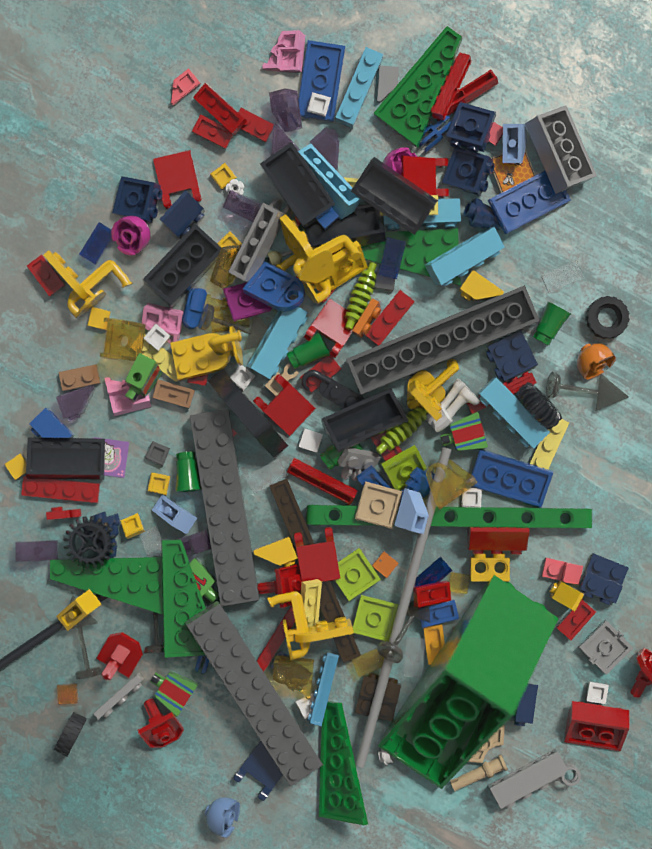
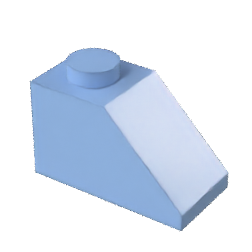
[503,124,527,163]
[152,494,197,534]

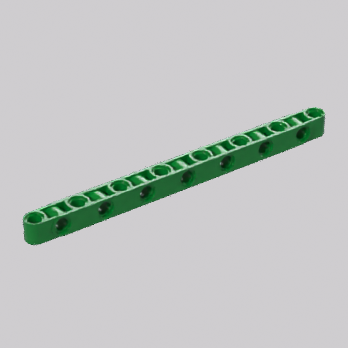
[306,505,593,528]

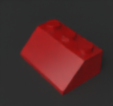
[468,527,529,554]
[564,701,630,751]

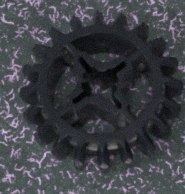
[516,382,562,429]
[64,516,116,568]

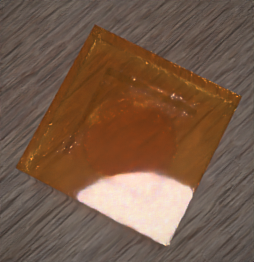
[57,683,78,705]

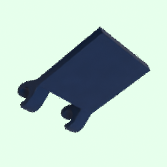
[233,740,283,801]

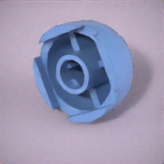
[205,797,240,838]

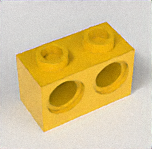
[470,554,510,581]

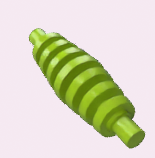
[345,262,377,330]
[376,407,428,454]

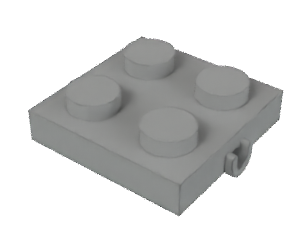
[578,620,633,675]

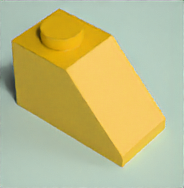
[458,270,504,301]
[253,536,298,567]
[549,581,584,611]
[56,589,101,631]

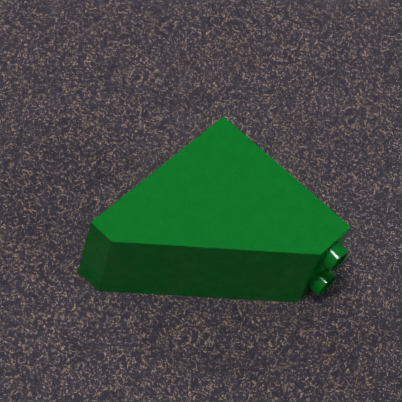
[378,575,559,789]

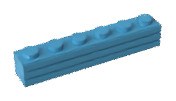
[307,652,339,726]

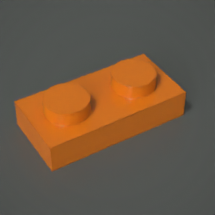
[352,298,381,338]

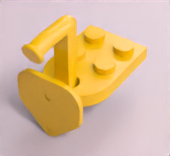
[279,214,362,283]
[276,241,368,304]
[43,250,133,318]
[170,326,243,381]
[407,359,459,421]
[267,592,354,660]

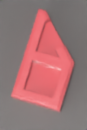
[171,68,201,106]

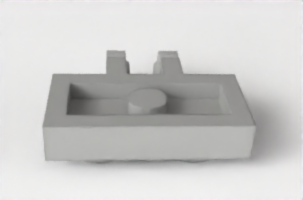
[338,447,381,481]

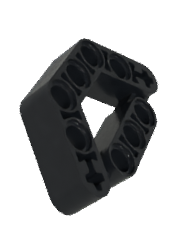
[208,369,288,458]

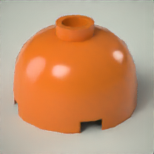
[577,343,616,380]

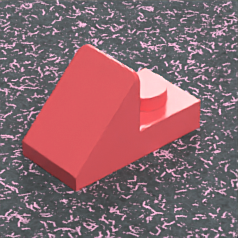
[541,558,583,585]

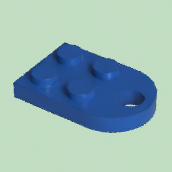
[243,262,305,311]

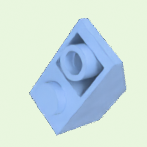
[394,489,429,534]

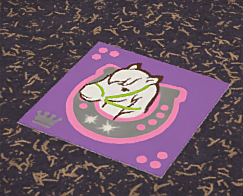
[93,437,129,478]

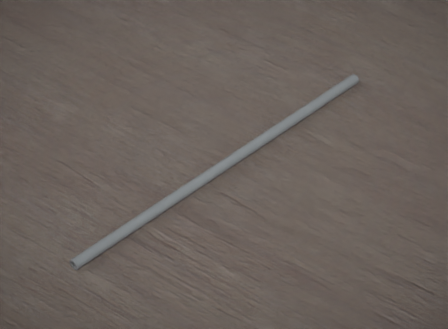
[355,447,451,768]

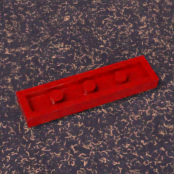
[21,476,100,503]

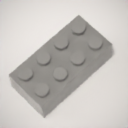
[525,106,597,194]

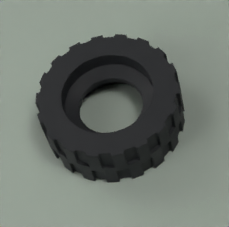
[585,296,630,339]
[53,711,87,757]

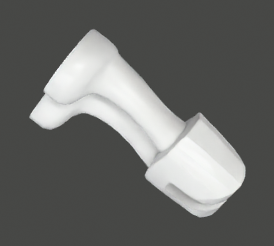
[426,378,480,432]

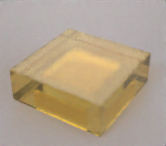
[449,572,470,594]

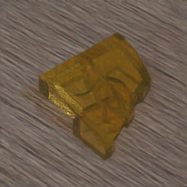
[210,245,242,288]
[206,294,250,333]
[273,655,314,699]

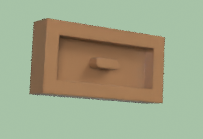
[59,364,101,391]
[153,379,195,408]

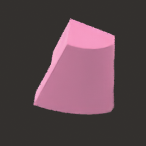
[262,30,306,72]
[141,303,184,348]
[104,377,151,416]

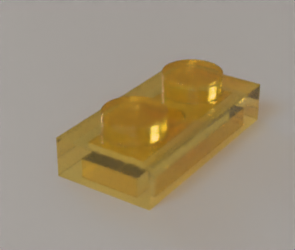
[352,644,394,677]

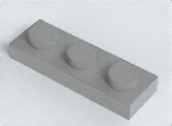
[93,673,144,719]

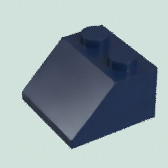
[160,190,205,239]

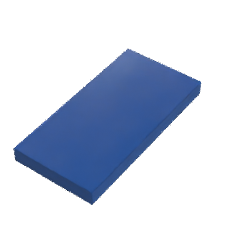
[296,40,345,122]
[487,171,571,234]
[468,449,553,508]

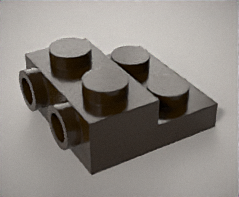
[355,673,402,722]

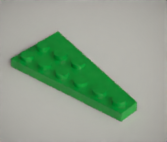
[374,26,462,148]
[361,228,461,286]
[161,540,206,657]
[50,557,163,615]
[319,701,368,826]

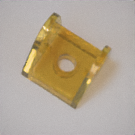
[99,318,146,362]
[426,459,478,509]

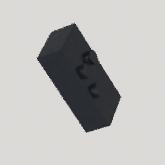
[143,224,224,309]

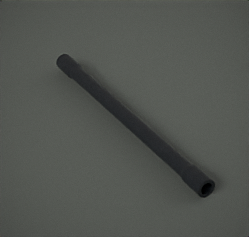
[0,594,108,672]

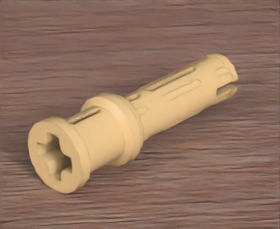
[450,754,508,791]

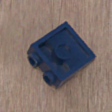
[446,102,496,154]
[442,148,495,196]
[112,176,163,223]
[485,330,538,381]
[578,553,629,605]

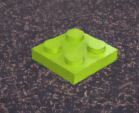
[381,445,427,491]
[335,548,381,601]
[353,595,398,642]

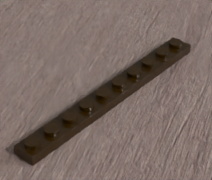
[270,478,361,663]

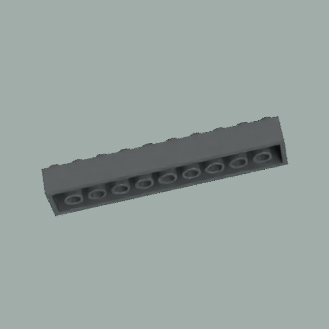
[346,285,540,395]
[190,409,260,606]
[185,601,323,786]

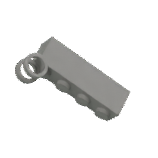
[229,198,293,282]
[488,749,581,809]

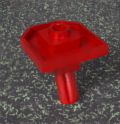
[258,564,302,608]
[96,632,143,681]
[630,648,652,698]
[138,698,184,748]

